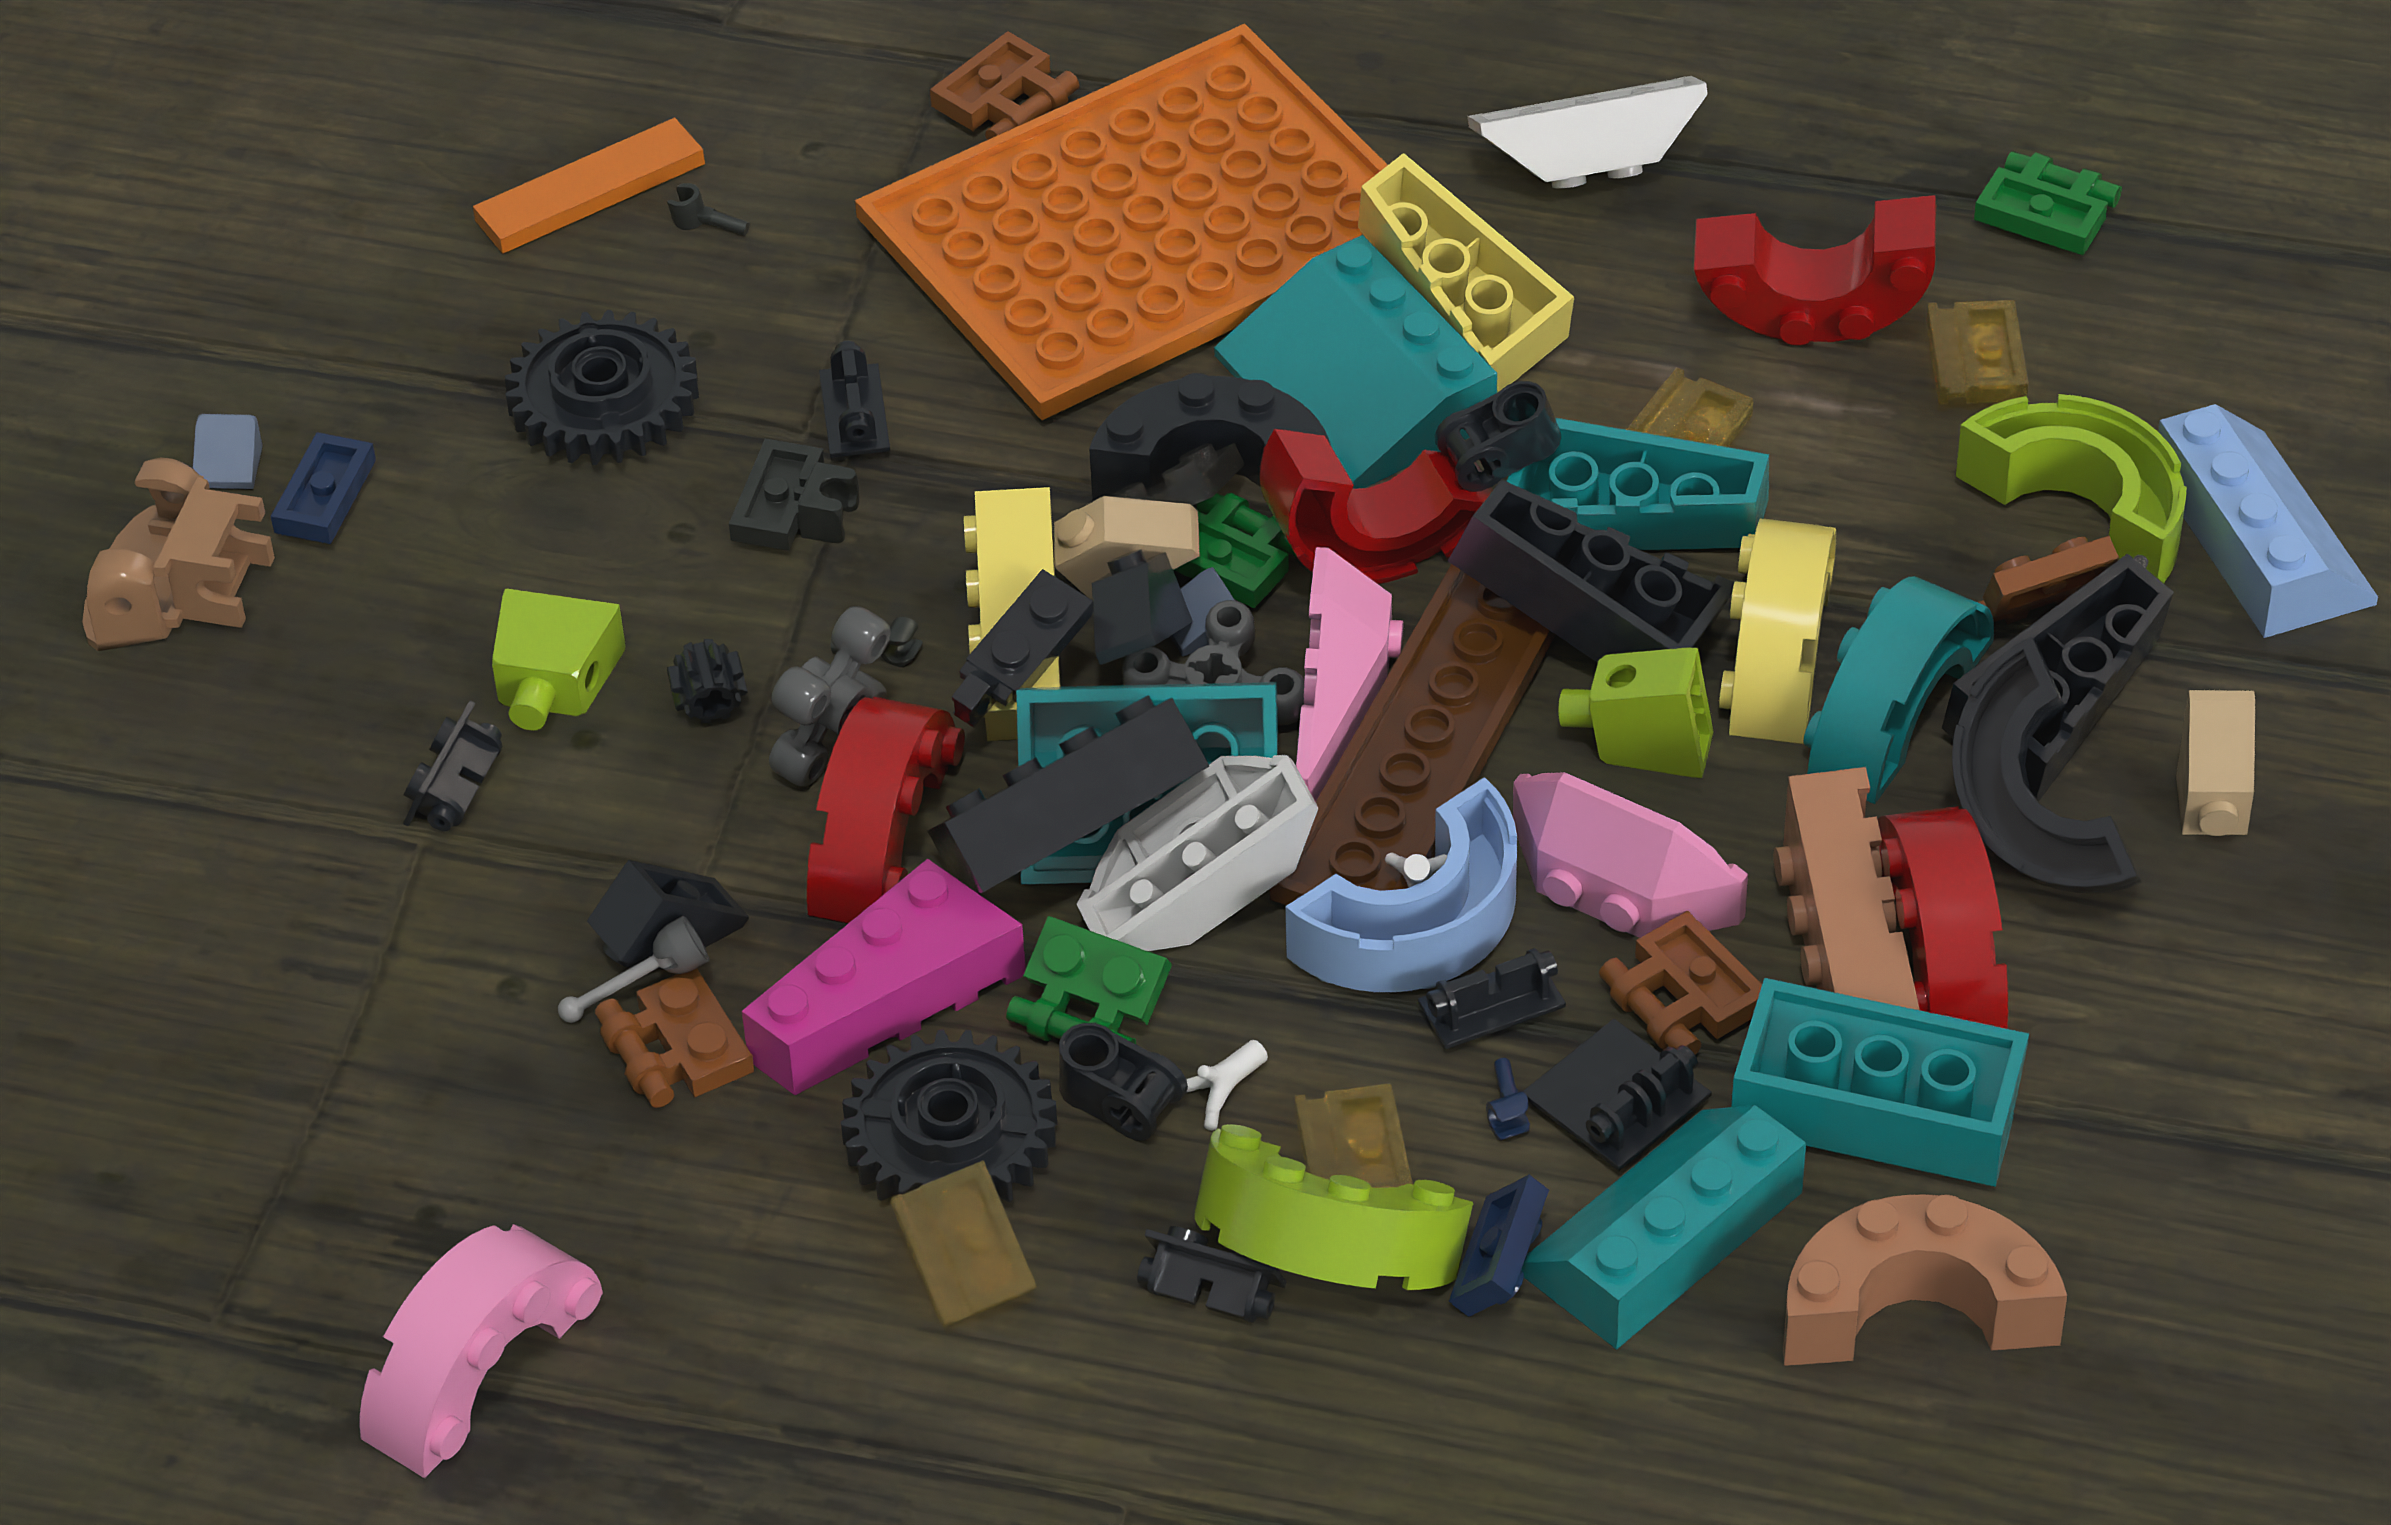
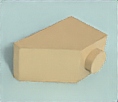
[1054,496,1199,601]
[2176,690,2255,836]

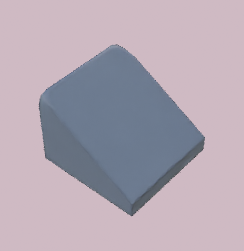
[193,414,263,489]
[1170,567,1234,656]

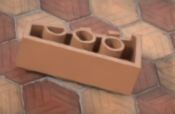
[1773,767,1920,1010]

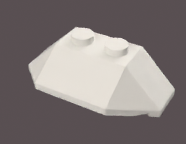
[1467,76,1708,188]
[1077,755,1318,951]

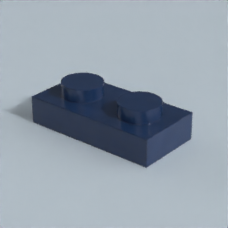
[271,432,376,544]
[1449,1174,1549,1317]

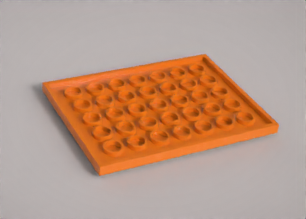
[855,23,1388,420]

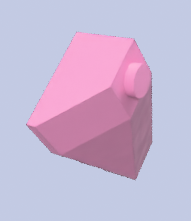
[1296,547,1403,802]

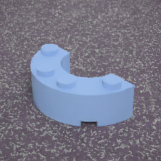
[1285,777,1517,992]

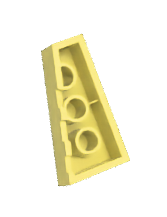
[1358,153,1574,393]
[964,487,1061,741]

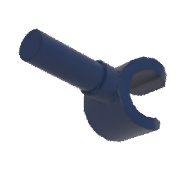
[1486,1058,1530,1140]

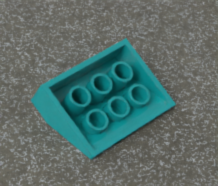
[1214,235,1497,489]
[1016,682,1278,884]

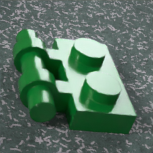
[1974,151,2122,255]
[1173,489,1297,608]
[1006,916,1172,1044]

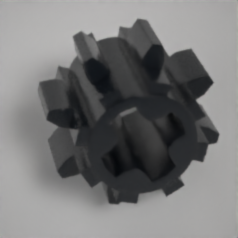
[667,639,748,723]

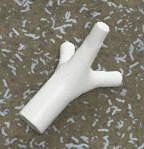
[1385,853,1447,887]
[1187,1040,1268,1131]

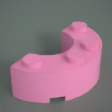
[360,1224,603,1478]

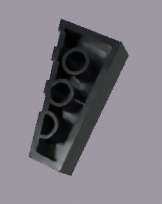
[1448,480,1734,663]
[1941,554,2174,802]
[927,695,1209,894]

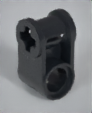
[1434,381,1561,492]
[1059,1023,1188,1141]

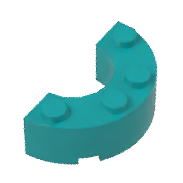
[1803,576,1994,804]

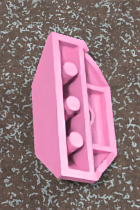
[1513,772,1748,938]

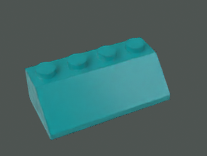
[1731,978,2029,1187]
[1521,1105,1806,1350]

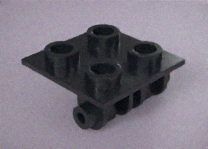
[1523,1019,1712,1171]

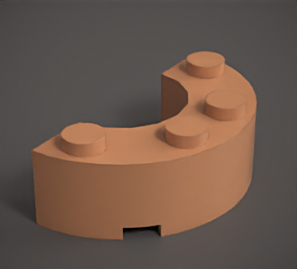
[1783,1194,2067,1366]

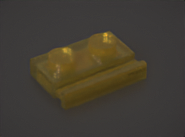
[1926,300,2029,404]
[1626,367,1754,447]
[1295,1083,1413,1188]
[890,1160,1037,1328]

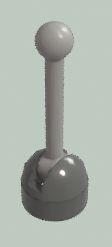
[558,916,709,1023]

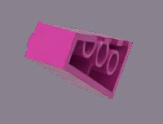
[742,859,1026,1095]

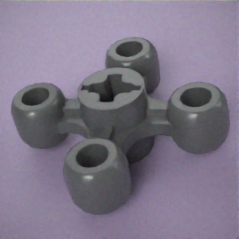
[1122,600,1304,726]
[769,606,891,787]

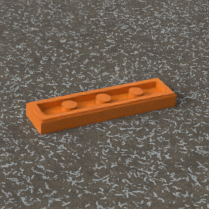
[473,117,705,254]

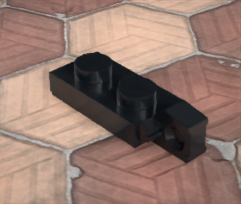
[952,569,1094,728]

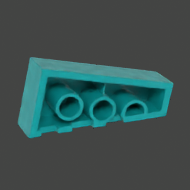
[1507,418,1769,550]

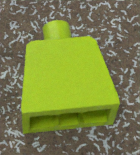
[492,588,626,730]
[1559,648,1714,778]

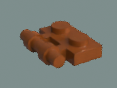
[930,31,1080,140]
[1978,536,2119,625]
[1599,911,1762,1055]
[595,968,754,1108]

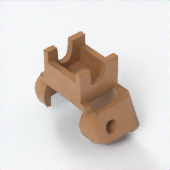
[82,457,275,651]

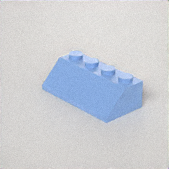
[2158,404,2378,638]

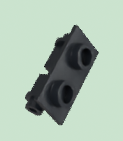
[819,341,890,458]
[403,700,503,831]
[1418,948,1566,1050]
[1137,1226,1287,1323]

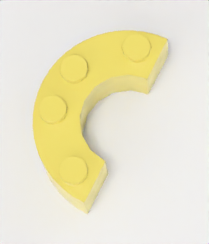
[1719,518,1836,744]

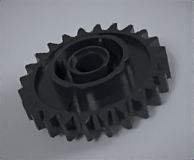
[505,310,699,465]
[841,1029,1058,1218]

